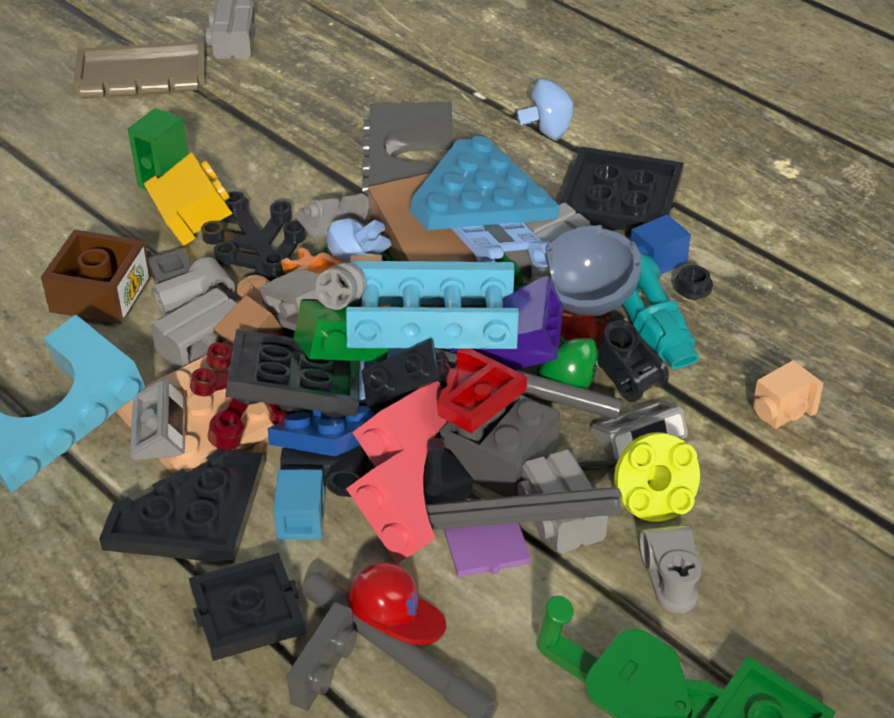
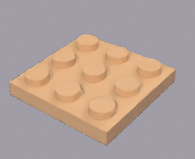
[116,355,285,474]

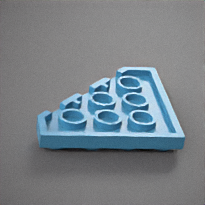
[409,136,560,230]

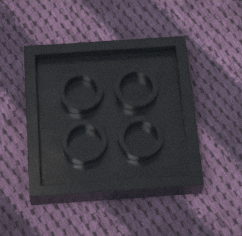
[559,147,684,232]
[225,329,360,418]

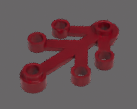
[190,332,295,450]

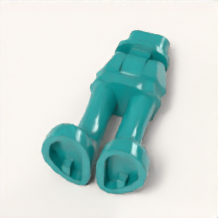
[622,254,700,370]

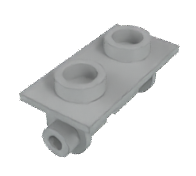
[295,193,371,238]

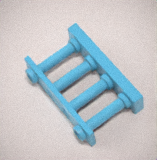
[346,261,519,349]

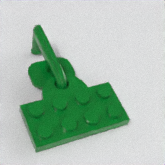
[536,595,836,718]

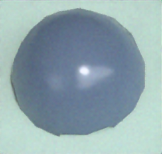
[546,225,641,316]

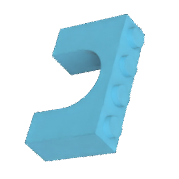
[0,314,146,493]

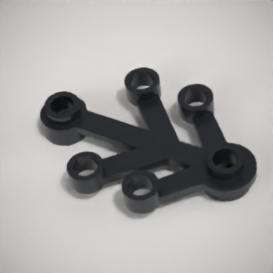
[201,191,306,282]

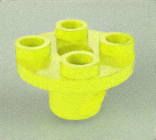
[614,432,700,522]

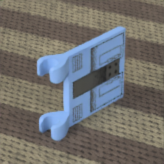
[451,222,551,268]

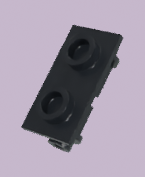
[361,340,451,409]

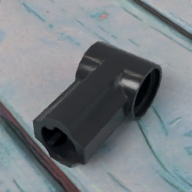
[280,445,369,497]

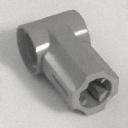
[151,257,235,316]

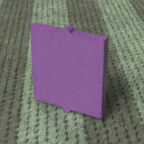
[443,523,531,577]

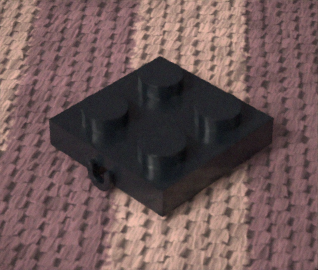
[188,553,306,661]

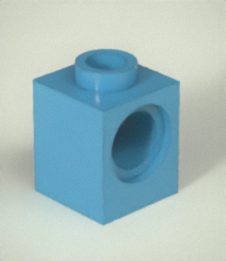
[274,469,325,540]

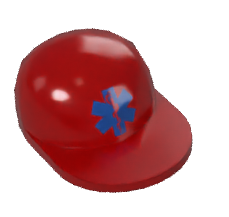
[347,562,447,645]

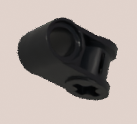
[596,320,669,402]

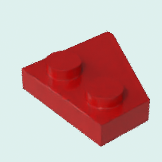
[437,349,527,434]

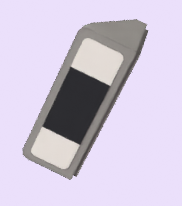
[130,378,185,460]
[590,400,688,460]

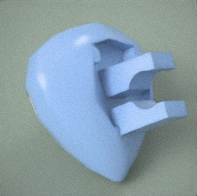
[516,78,574,141]
[326,218,392,263]

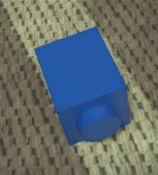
[631,215,691,274]

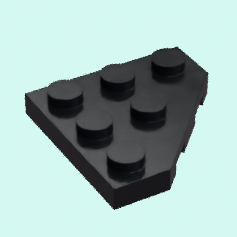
[99,449,265,564]

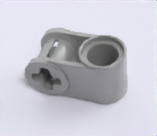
[640,525,702,613]

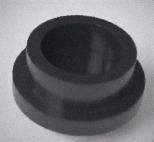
[674,265,713,300]

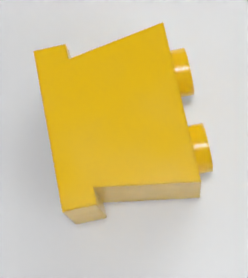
[144,152,232,246]

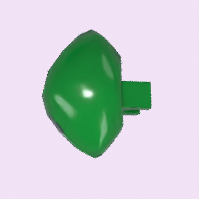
[537,335,599,390]

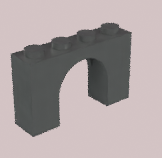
[362,102,453,196]

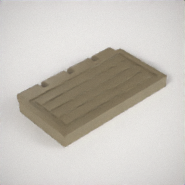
[73,41,206,98]

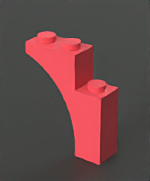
[346,382,448,564]

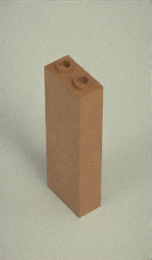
[368,173,486,308]

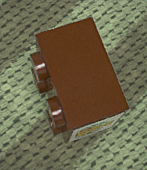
[41,229,151,324]

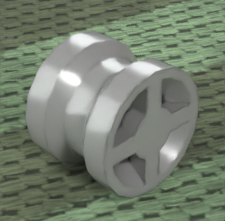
[315,263,367,310]

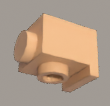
[752,360,823,429]

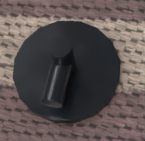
[423,438,473,504]

